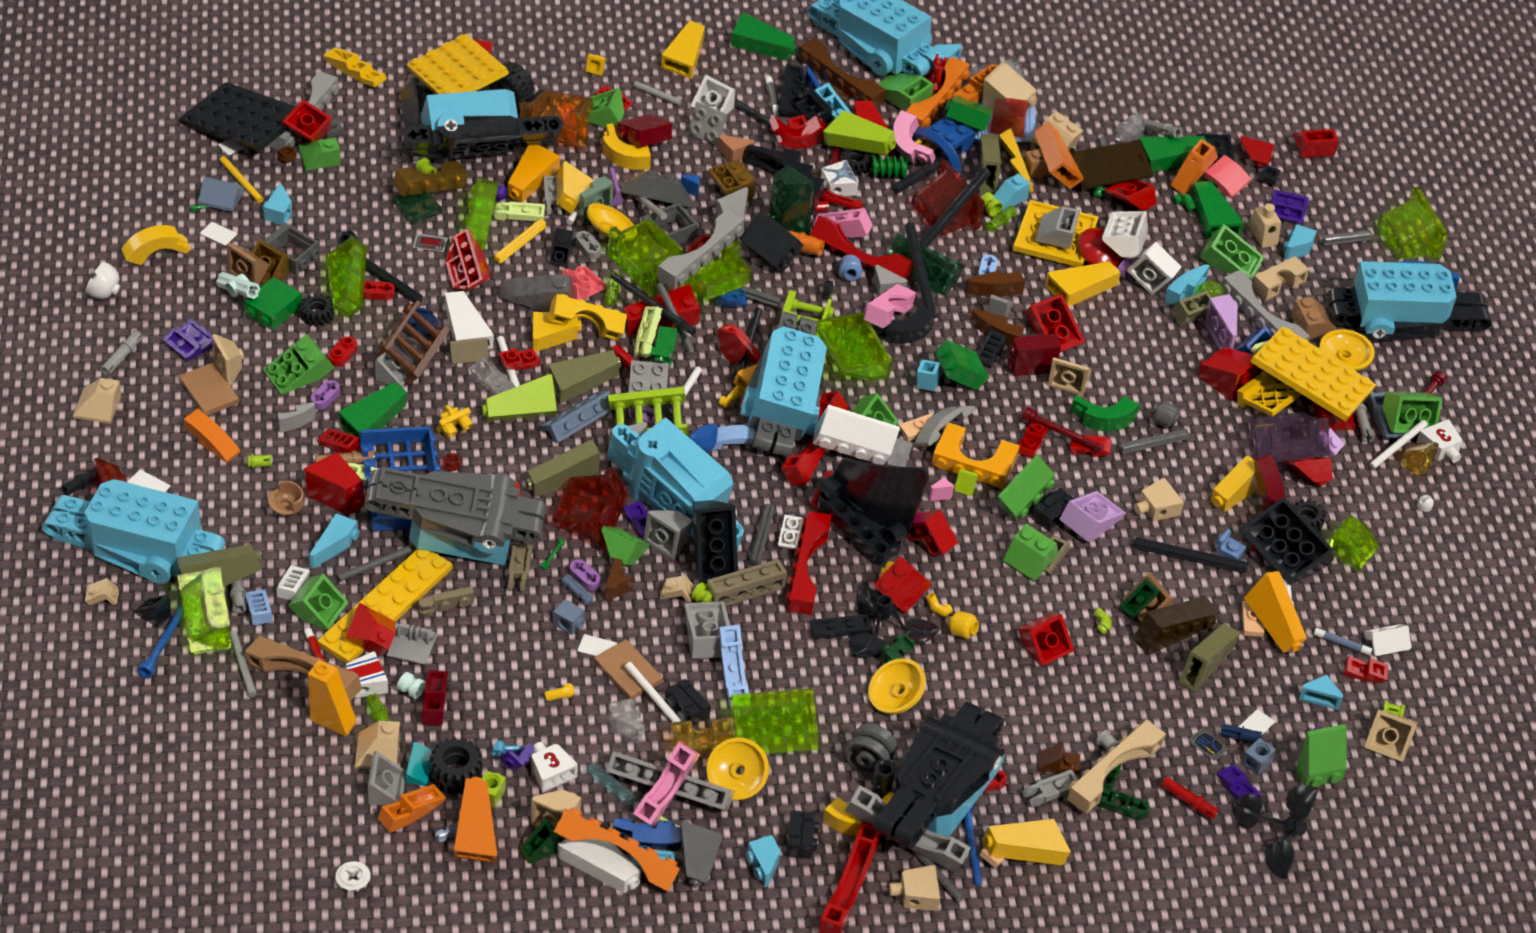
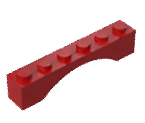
[810,216,914,280]
[781,391,849,486]
[786,511,832,615]
[819,822,882,933]

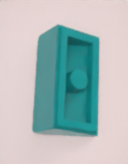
[406,742,432,786]

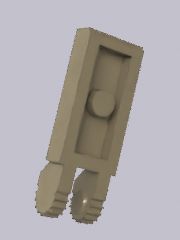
[508,543,533,592]
[418,587,474,617]

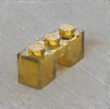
[670,718,735,752]

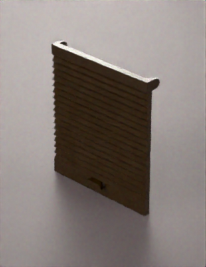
[1069,139,1153,190]

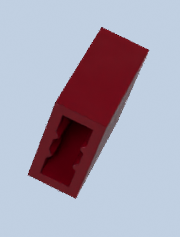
[617,114,672,147]
[1007,333,1061,376]

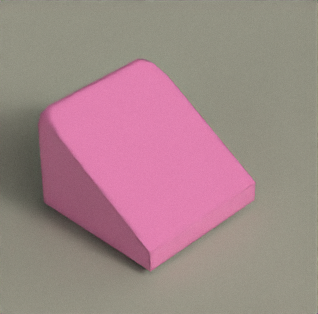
[929,478,954,501]

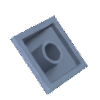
[198,177,245,212]

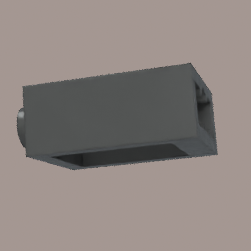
[641,203,698,252]
[264,223,320,275]

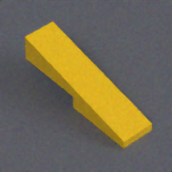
[999,128,1034,193]

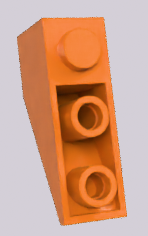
[1171,139,1218,194]

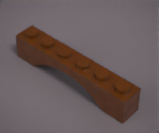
[798,38,886,108]

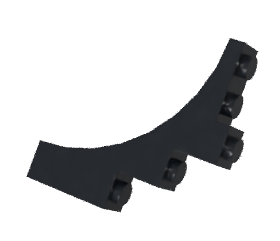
[746,145,825,215]

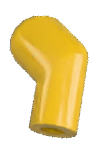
[718,386,742,408]
[926,593,953,617]

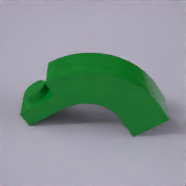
[651,326,678,369]
[1070,395,1140,431]

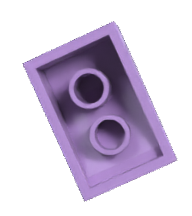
[1204,294,1238,350]
[1059,491,1126,542]

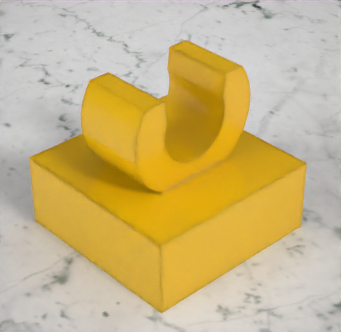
[585,54,606,76]

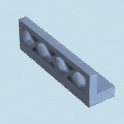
[539,391,612,443]

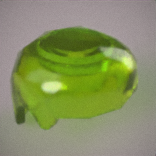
[1196,281,1224,298]

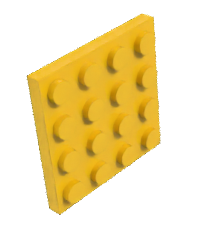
[1013,200,1098,267]

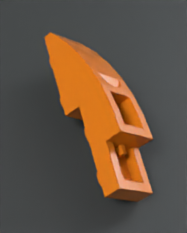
[946,64,997,104]

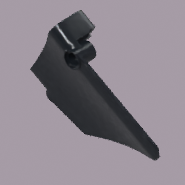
[817,458,929,565]

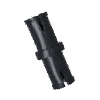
[62,468,102,496]

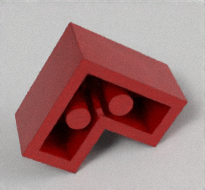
[908,510,958,556]

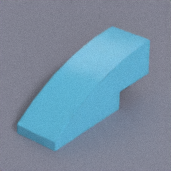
[1165,264,1210,306]

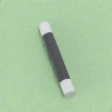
[765,76,779,115]

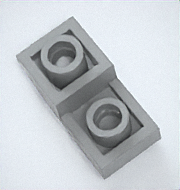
[278,403,316,433]

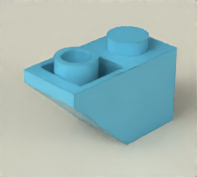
[262,184,292,225]
[1283,224,1317,260]
[917,359,944,391]
[746,835,780,887]

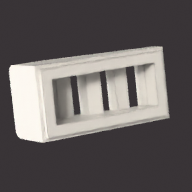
[277,565,310,601]

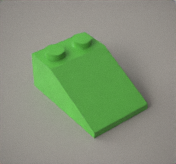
[1199,224,1264,280]
[1296,724,1347,787]

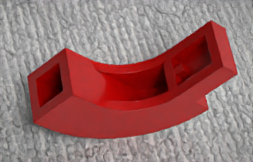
[769,116,827,149]

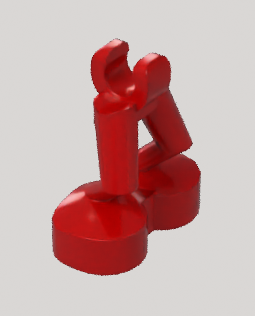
[925,54,947,96]

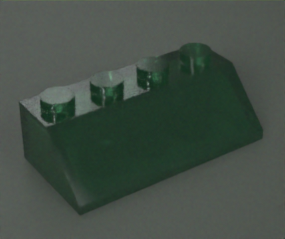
[769,165,815,235]
[887,233,965,296]

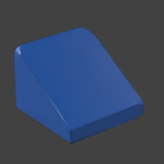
[681,175,699,196]

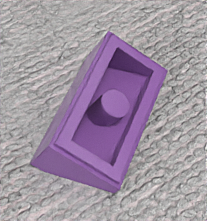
[606,167,623,206]

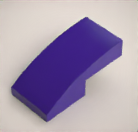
[622,501,648,536]
[1217,764,1260,800]

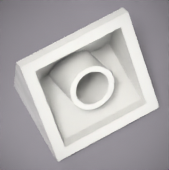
[691,75,735,114]

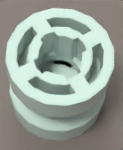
[397,672,426,699]

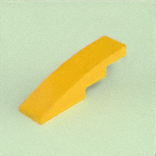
[323,47,387,87]

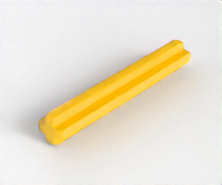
[494,219,546,264]

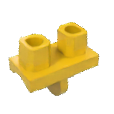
[436,405,472,439]

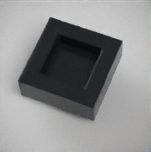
[1258,165,1281,186]

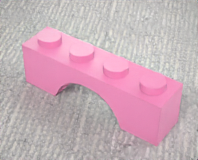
[864,284,917,328]
[633,742,701,826]

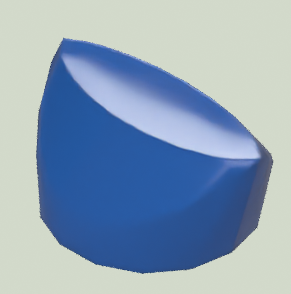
[715,286,748,307]
[688,423,718,452]

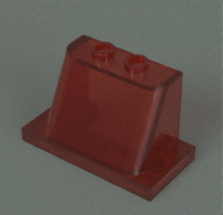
[911,159,985,236]
[552,467,629,550]

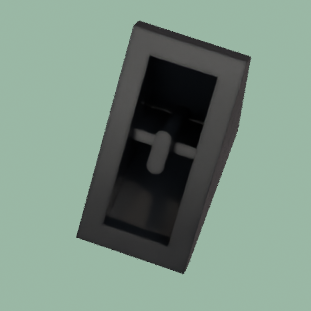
[134,594,171,628]

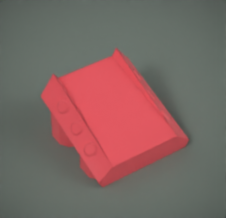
[562,266,607,300]

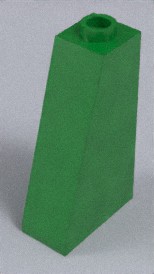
[731,13,797,61]
[1139,136,1210,172]
[1191,181,1244,238]
[338,382,407,438]

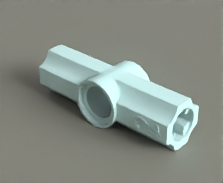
[216,272,260,299]

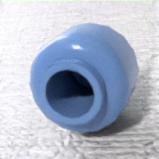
[838,255,862,282]

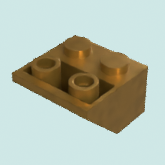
[708,159,756,199]

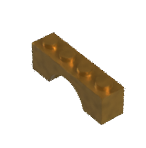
[393,161,468,196]

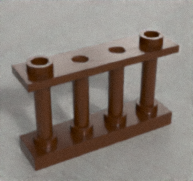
[375,300,451,385]

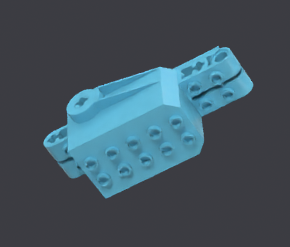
[807,0,943,77]
[607,417,744,553]
[42,479,225,584]

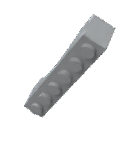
[268,71,339,150]
[657,209,744,290]
[1221,270,1310,341]
[845,785,971,874]

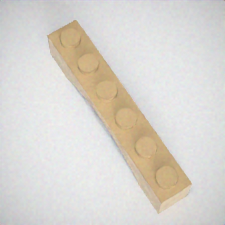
[1067,720,1166,814]

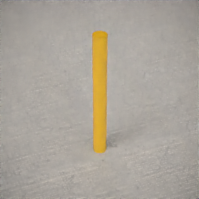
[220,156,263,203]

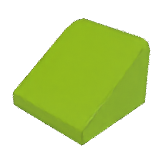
[954,469,978,496]

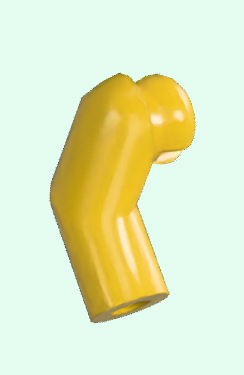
[545,683,575,701]

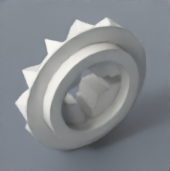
[336,862,370,892]

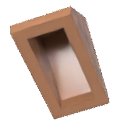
[718,134,754,162]

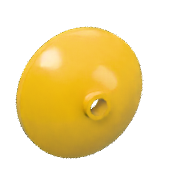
[587,203,636,240]
[1319,329,1375,371]
[868,658,926,714]
[707,738,769,800]

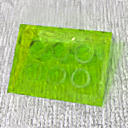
[816,311,893,381]
[729,688,820,754]

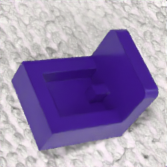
[499,743,535,771]

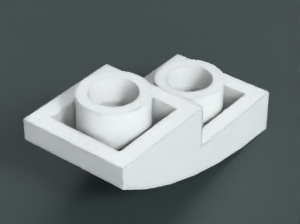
[778,515,803,550]

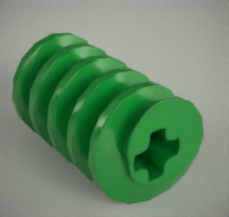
[871,155,908,178]

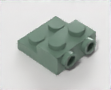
[579,176,614,223]

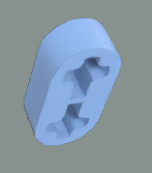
[978,255,998,275]

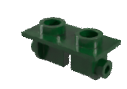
[877,630,915,664]

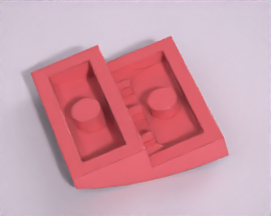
[1204,155,1251,198]

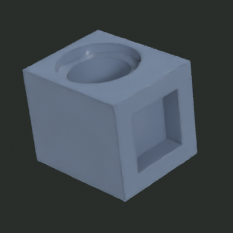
[553,599,585,635]
[1242,738,1276,776]

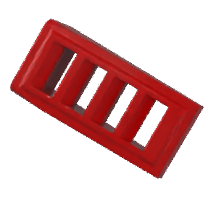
[317,428,360,454]

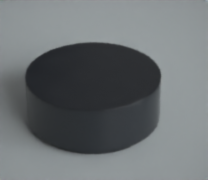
[823,280,833,299]

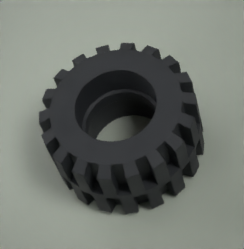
[488,61,535,109]
[430,737,483,794]

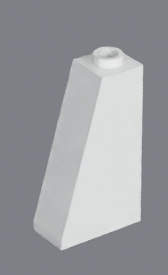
[445,291,493,349]
[558,839,641,893]

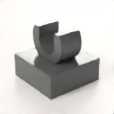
[325,115,343,139]

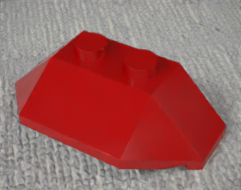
[445,228,491,290]

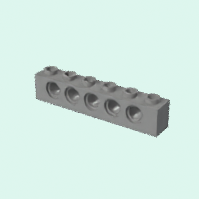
[607,751,735,811]

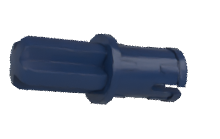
[1221,724,1262,743]

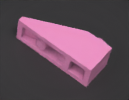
[813,208,873,238]

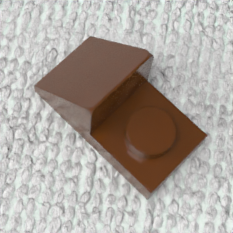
[605,558,633,601]
[1038,743,1080,775]

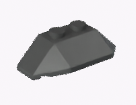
[621,170,692,207]

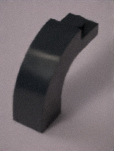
[870,306,936,344]

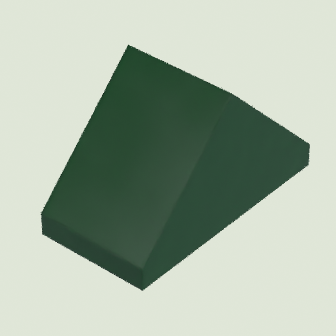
[519,818,558,864]

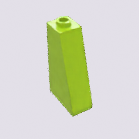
[823,110,896,155]
[482,374,557,422]

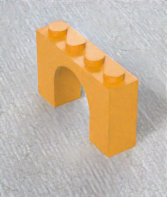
[931,423,1020,489]

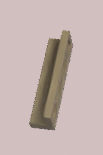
[707,559,787,606]

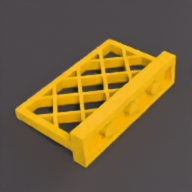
[1237,371,1302,417]

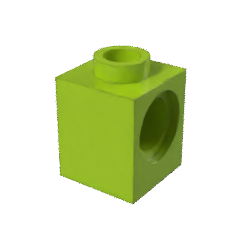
[482,771,506,808]

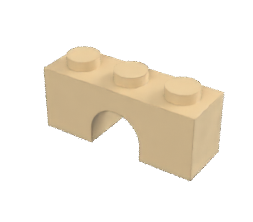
[1252,256,1309,301]

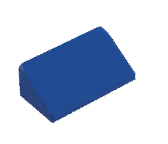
[805,67,822,90]

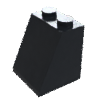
[739,210,804,273]

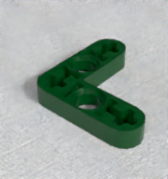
[1096,764,1149,820]

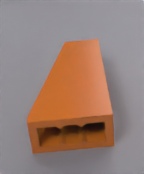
[1034,121,1084,189]
[454,777,497,863]

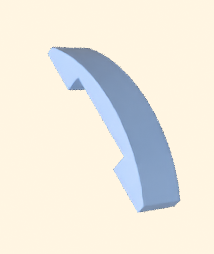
[712,425,774,450]
[719,625,750,708]

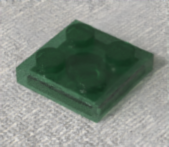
[393,193,442,225]

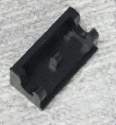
[795,88,833,123]

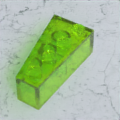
[463,178,499,252]
[325,236,367,318]

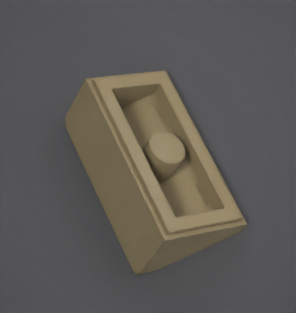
[450,337,489,364]

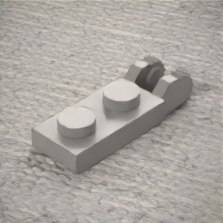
[544,176,562,215]
[1022,770,1078,807]

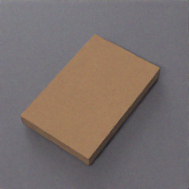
[179,363,239,416]
[594,639,663,701]

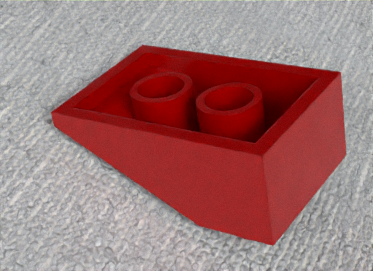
[1024,293,1085,353]

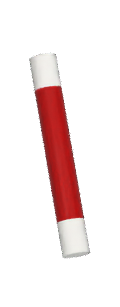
[304,628,325,661]

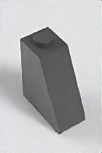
[680,821,723,887]

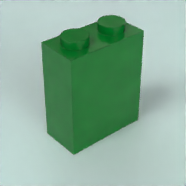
[945,94,993,132]
[244,277,302,331]
[935,340,989,390]

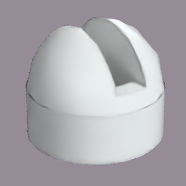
[1417,495,1434,512]

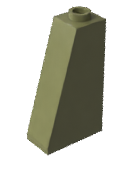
[979,134,1001,194]
[549,350,621,403]
[525,439,600,497]
[177,544,263,599]
[1179,623,1240,692]

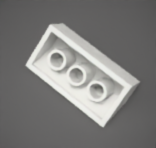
[1103,211,1148,259]
[813,405,900,465]

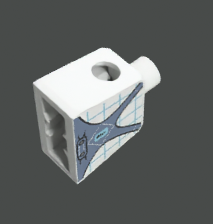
[821,160,858,196]

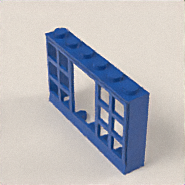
[360,426,440,532]

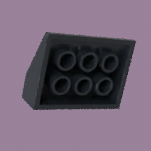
[1239,497,1335,585]

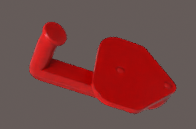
[717,324,761,365]

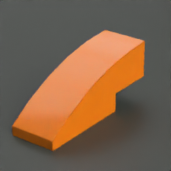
[184,408,240,463]
[378,784,446,833]

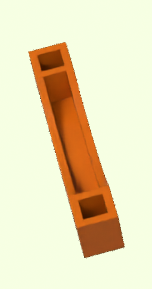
[906,57,970,128]
[553,807,680,891]

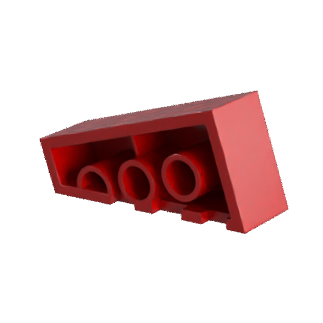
[624,283,700,336]

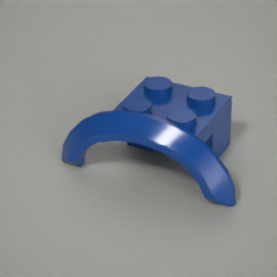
[912,116,975,173]

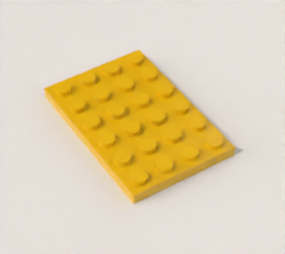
[406,34,509,94]
[1251,326,1377,422]

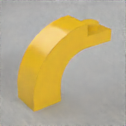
[602,123,651,170]
[121,225,191,265]
[823,791,894,836]

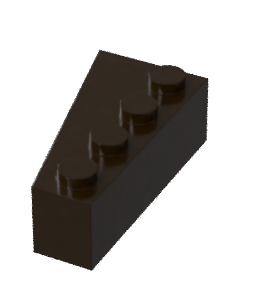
[1133,596,1220,656]

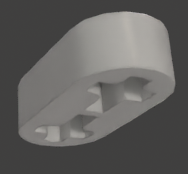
[576,231,601,260]

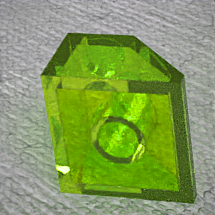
[1329,515,1379,571]

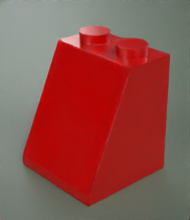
[1198,347,1259,401]
[304,452,364,515]

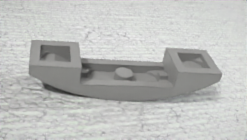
[915,406,976,446]

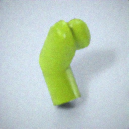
[1094,608,1112,634]

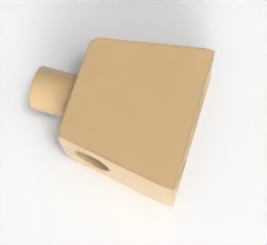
[1248,204,1281,248]
[1134,478,1184,521]
[889,865,940,911]

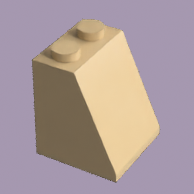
[983,61,1037,121]

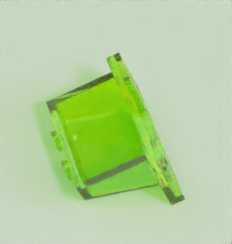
[1377,186,1448,260]
[607,218,683,297]
[677,240,752,299]
[177,567,231,655]

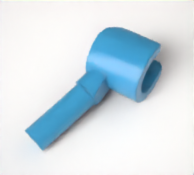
[492,741,522,757]

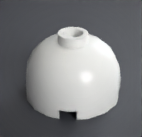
[85,262,121,299]

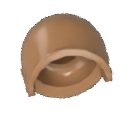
[268,481,305,516]

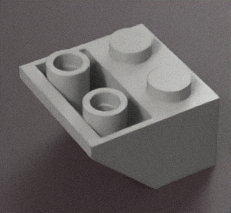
[1035,206,1080,249]

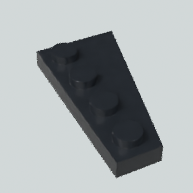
[777,63,807,117]

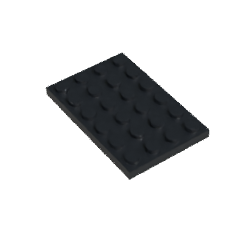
[179,82,296,152]

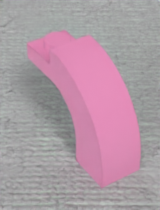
[893,110,935,164]

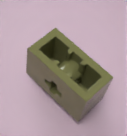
[1171,290,1212,326]

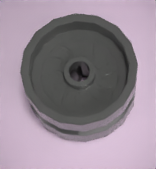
[845,723,898,776]

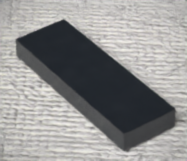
[809,614,872,640]

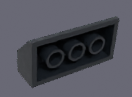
[400,80,435,130]
[692,500,738,584]

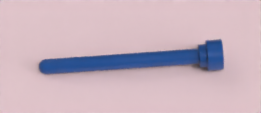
[137,603,188,679]
[964,804,982,887]

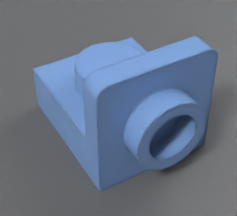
[1216,529,1247,560]

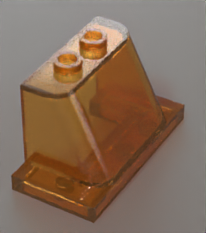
[520,90,593,147]

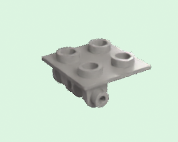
[688,102,727,146]
[629,360,669,393]
[386,622,438,665]

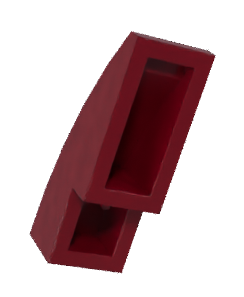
[1254,454,1286,511]
[422,670,448,726]

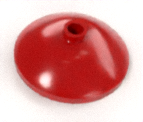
[1078,228,1126,268]

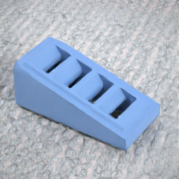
[246,589,273,625]

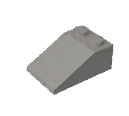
[684,601,730,659]

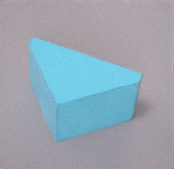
[1299,675,1343,710]

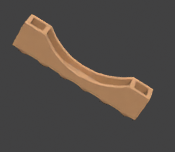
[245,635,362,702]

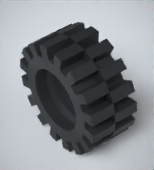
[840,148,872,177]
[300,293,335,327]
[1293,499,1326,532]

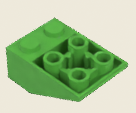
[878,73,934,112]
[263,334,335,395]

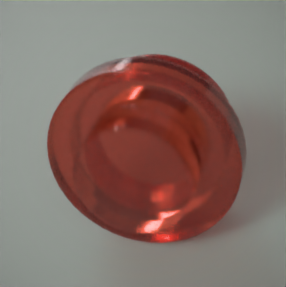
[443,453,462,471]

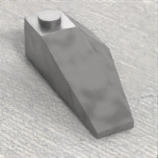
[500,274,574,312]

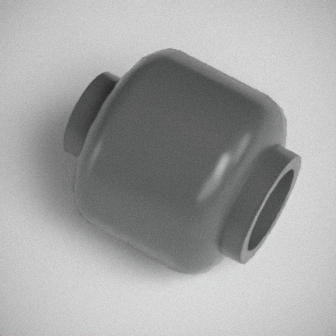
[1151,401,1180,428]

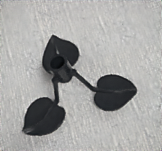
[850,585,940,657]
[1235,785,1318,879]

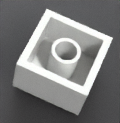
[1127,242,1181,295]

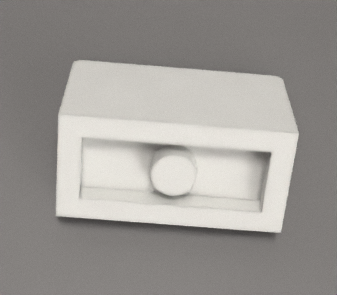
[1364,624,1411,656]

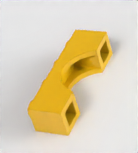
[548,294,627,341]

